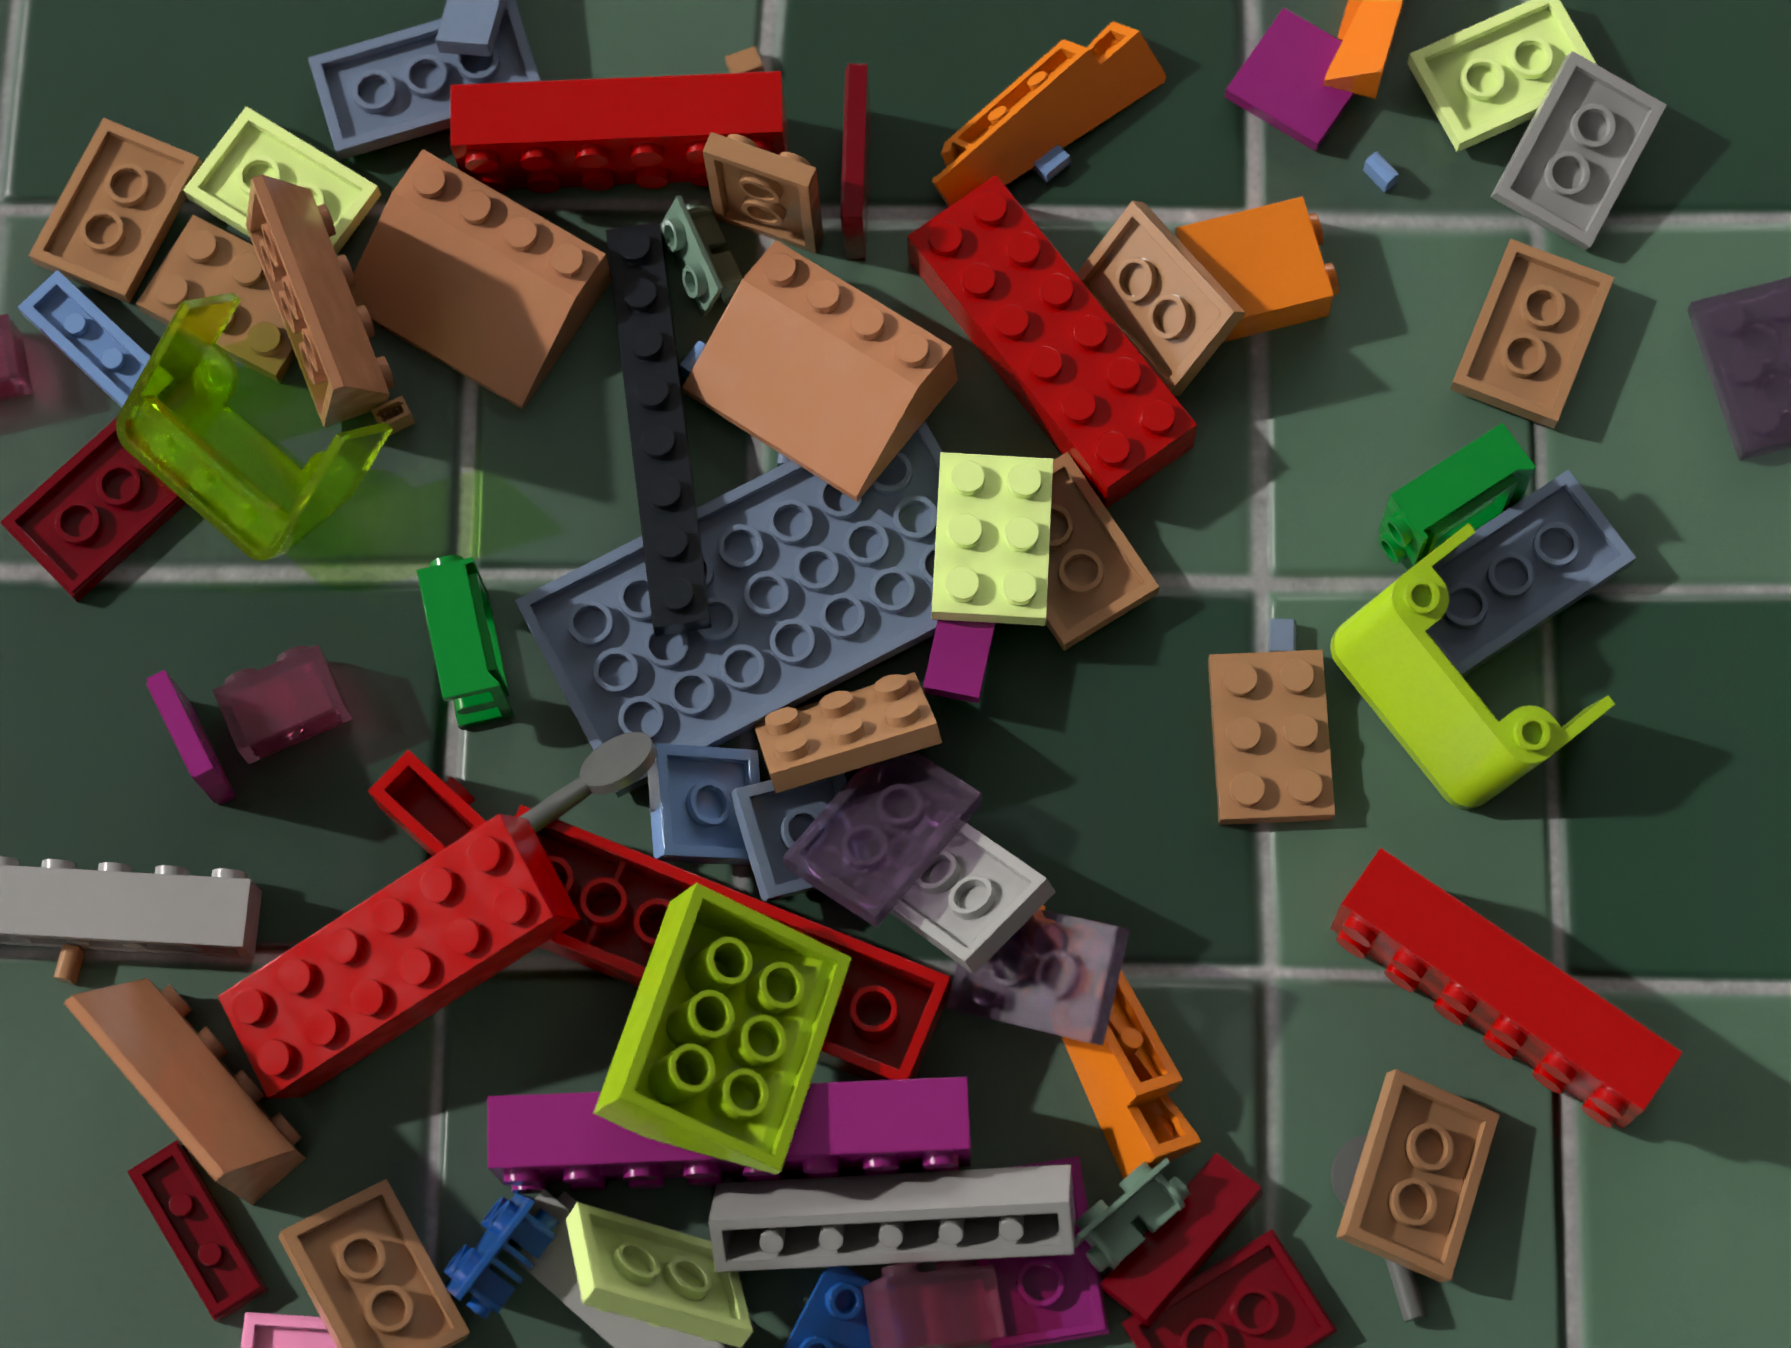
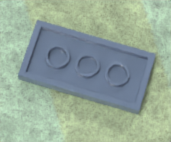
[308,0,540,161]
[1426,469,1636,677]

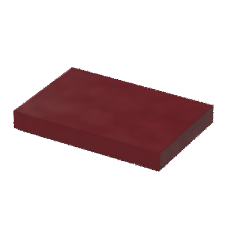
[840,63,871,261]
[0,411,201,602]
[1121,1229,1337,1348]

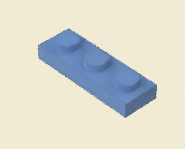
[18,270,174,420]

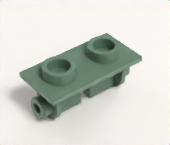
[661,195,743,317]
[1074,1158,1190,1272]

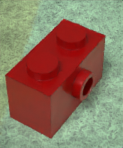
[368,749,487,857]

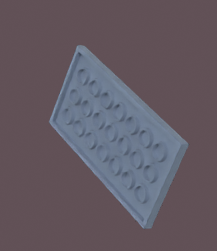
[515,421,942,798]

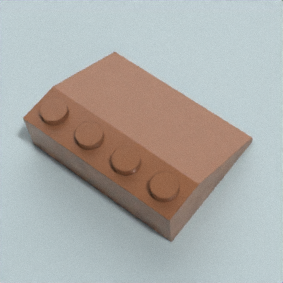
[349,149,612,410]
[246,174,395,428]
[682,240,958,502]
[64,978,306,1205]

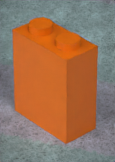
[1174,196,1339,342]

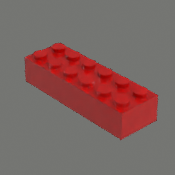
[450,71,788,193]
[907,175,1197,509]
[218,814,581,1098]
[1330,848,1683,1129]

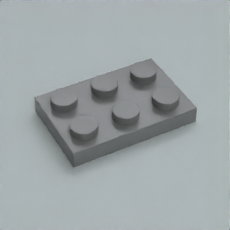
[1490,51,1667,251]
[860,805,1056,974]

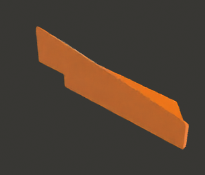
[1323,0,1405,99]
[932,21,1166,207]
[1016,905,1202,1180]

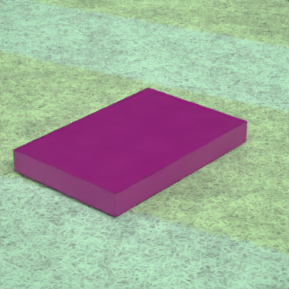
[976,1156,1110,1348]

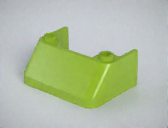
[1330,523,1615,810]

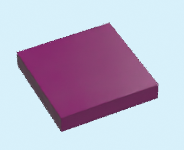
[1225,7,1356,152]
[146,669,237,805]

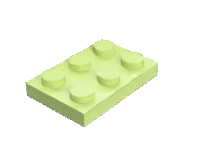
[1407,0,1597,152]
[183,106,381,256]
[931,452,1053,626]
[566,1202,753,1348]

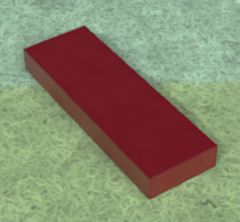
[127,1140,269,1322]
[1101,1153,1263,1326]

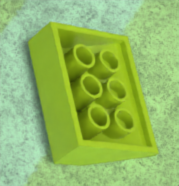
[593,883,852,1174]

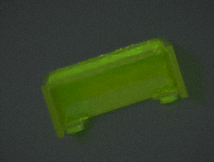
[116,293,393,561]

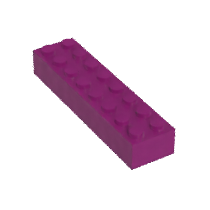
[487,1077,971,1194]

